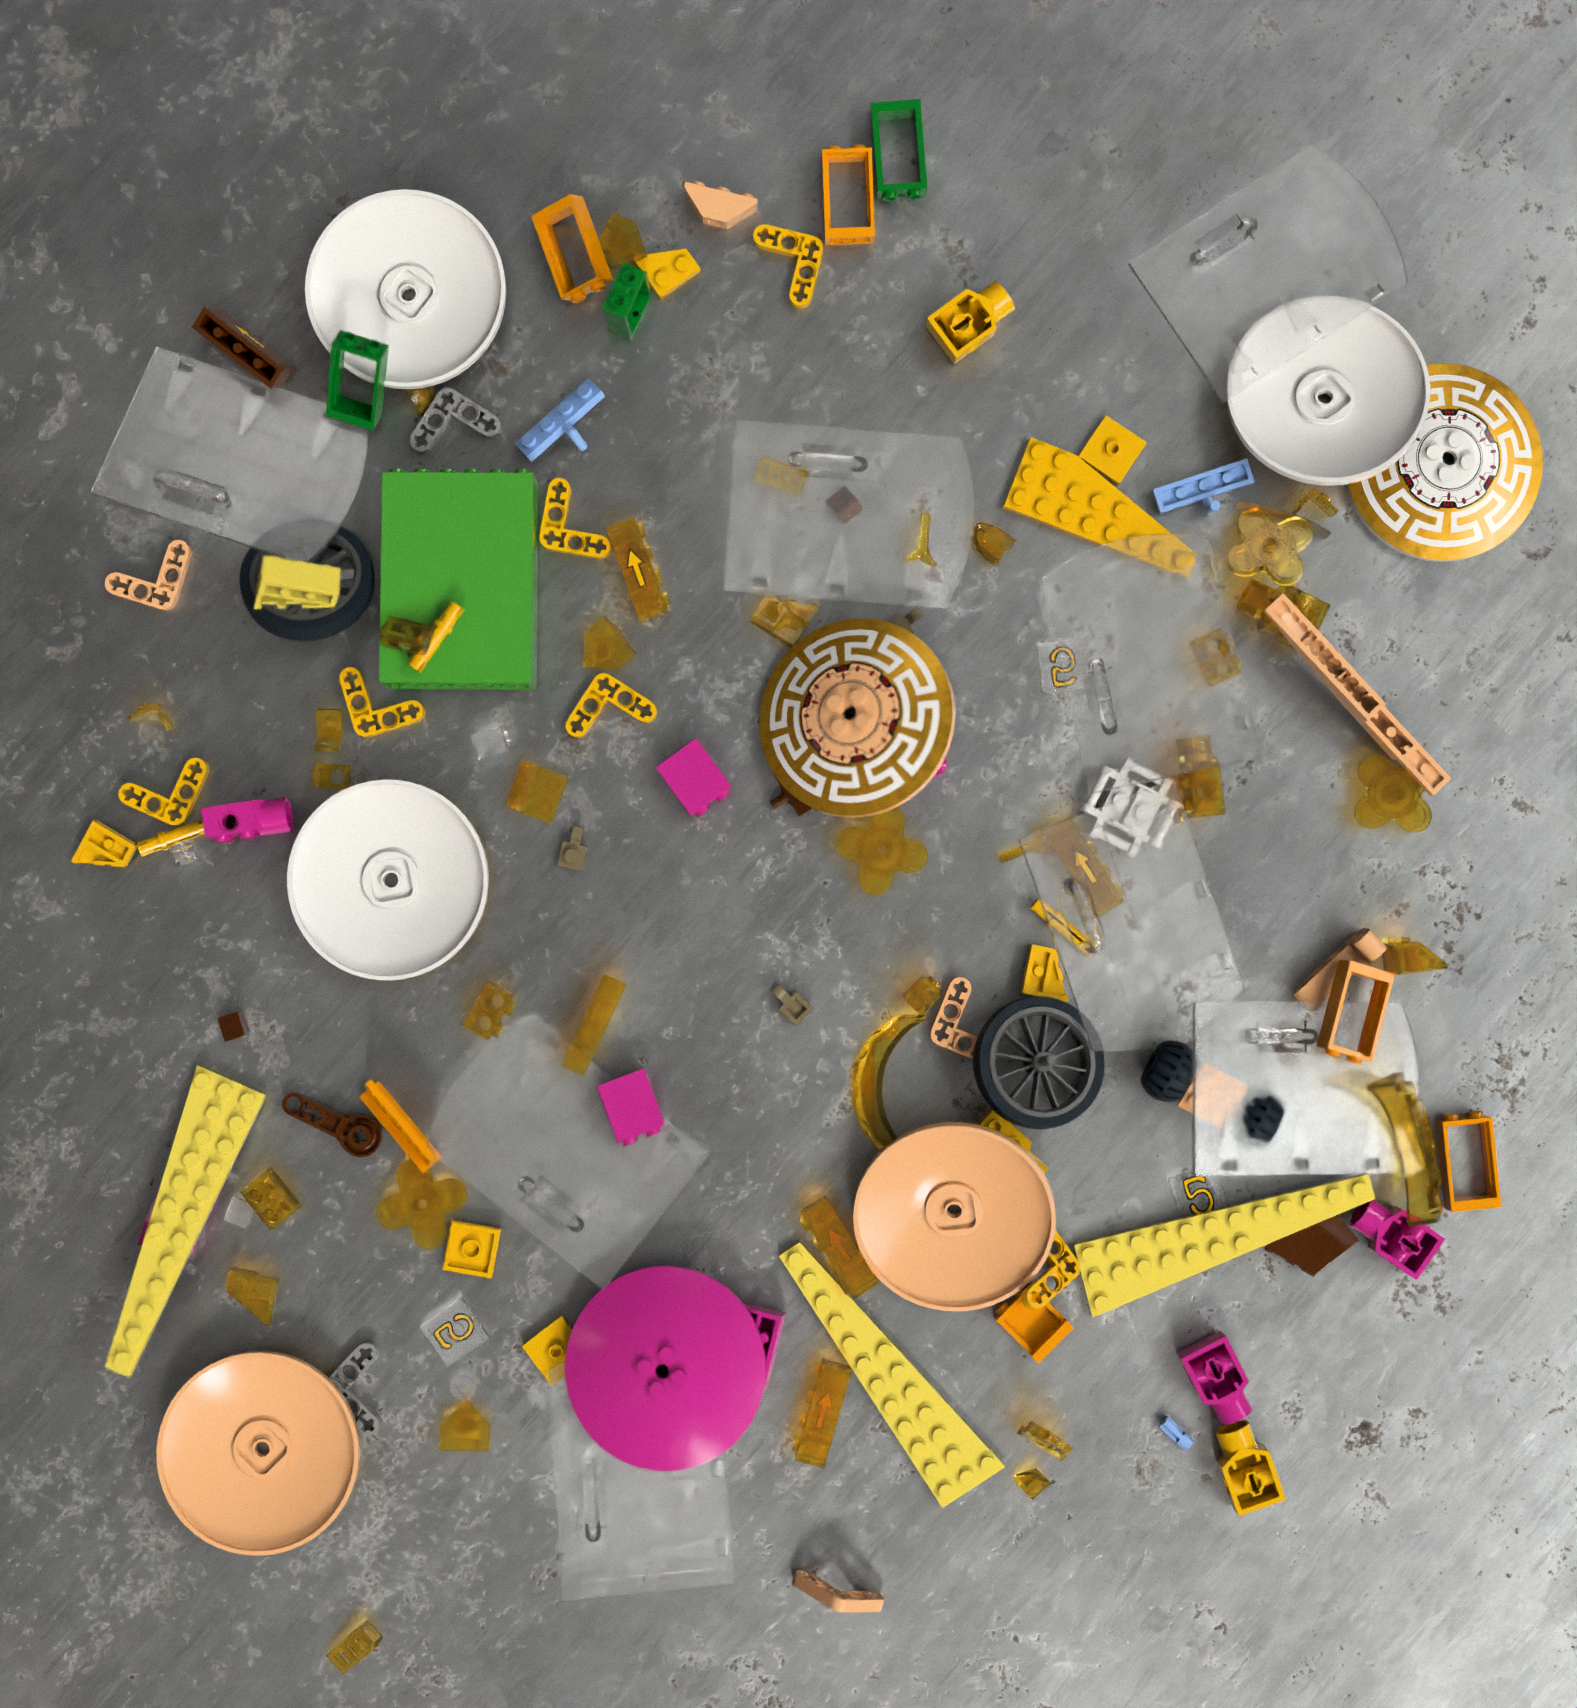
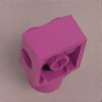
[201,797,294,843]
[1349,1200,1445,1280]
[1176,1330,1253,1425]

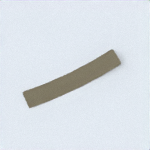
[1235,501,1332,539]

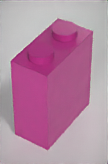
[656,738,732,817]
[596,1069,665,1146]

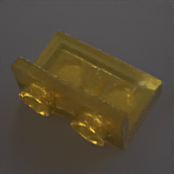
[241,1167,302,1230]

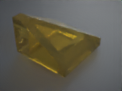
[1013,1468,1051,1500]

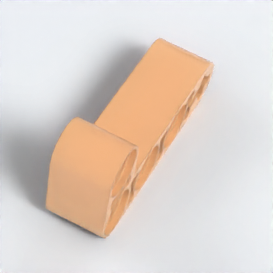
[1292,928,1387,1013]

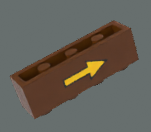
[192,305,295,389]

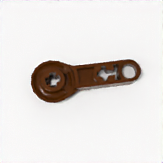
[282,1092,382,1157]

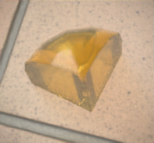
[406,386,435,417]
[973,522,1016,566]

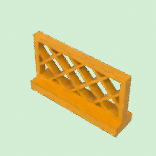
[359,1080,442,1174]

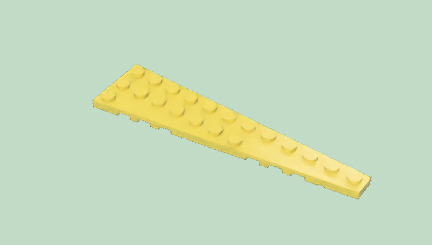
[105,1065,266,1377]
[1074,1173,1375,1317]
[779,1241,1005,1508]

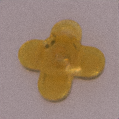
[1228,508,1313,586]
[1354,754,1432,833]
[837,807,928,895]
[376,1159,468,1250]

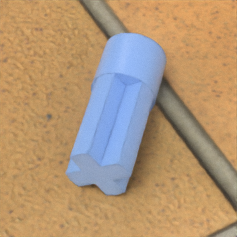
[1158,1416,1194,1451]

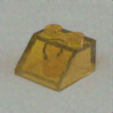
[1382,936,1448,975]

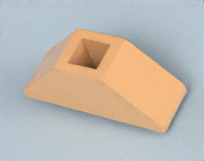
[684,181,758,229]

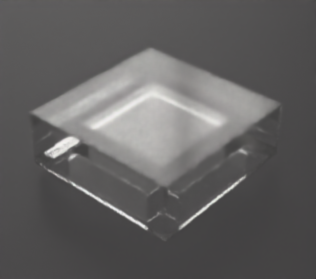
[223,1196,257,1229]

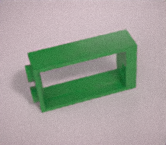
[870,99,927,201]
[602,262,652,341]
[326,330,389,431]

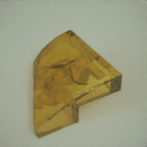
[751,596,820,648]
[226,1267,280,1325]
[1017,1420,1073,1461]

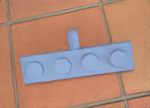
[514,378,605,462]
[1151,458,1255,515]

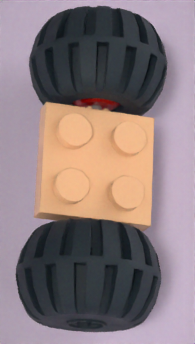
[1141,1040,1284,1149]

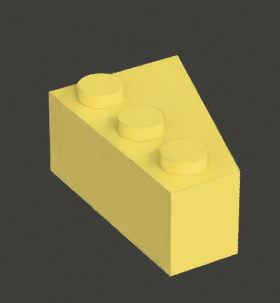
[254,555,341,609]

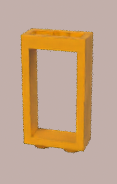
[822,145,875,245]
[531,194,613,303]
[1316,960,1395,1064]
[1435,1111,1502,1212]

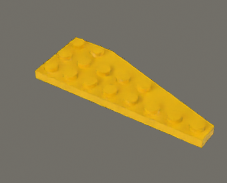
[1003,437,1197,580]

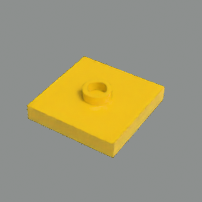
[1079,415,1147,485]
[442,1219,502,1279]
[522,1315,573,1386]

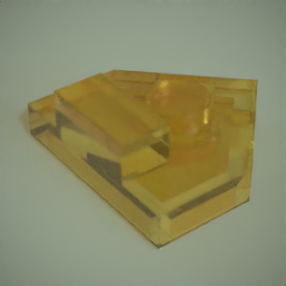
[599,212,648,269]
[583,616,637,670]
[439,1400,491,1452]

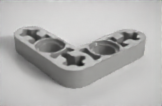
[410,388,502,454]
[329,1341,381,1436]

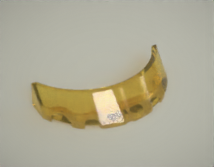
[851,1014,926,1151]
[1366,1072,1443,1227]

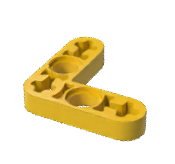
[753,224,823,309]
[539,478,611,559]
[339,667,425,737]
[566,673,657,738]
[118,758,210,826]
[1021,1229,1080,1310]

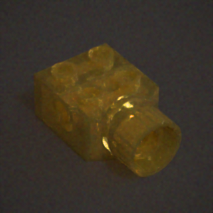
[1236,578,1331,649]
[1176,735,1225,819]

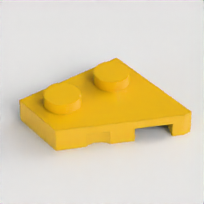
[633,249,701,299]
[71,820,138,867]
[1020,944,1068,1002]

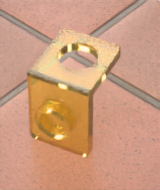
[1291,489,1338,517]
[127,703,175,732]
[314,708,344,752]
[312,762,351,790]

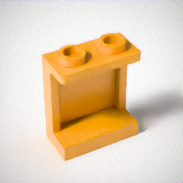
[994,1283,1074,1364]

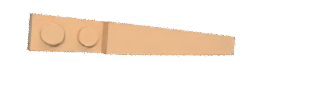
[1264,593,1451,796]

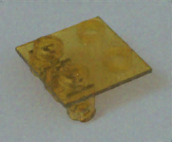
[505,760,569,824]

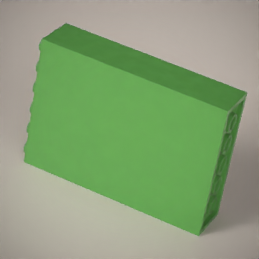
[379,468,539,690]

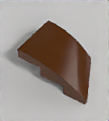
[1264,1215,1359,1277]

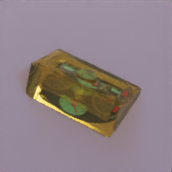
[378,616,435,656]

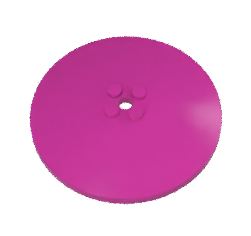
[565,1265,766,1471]

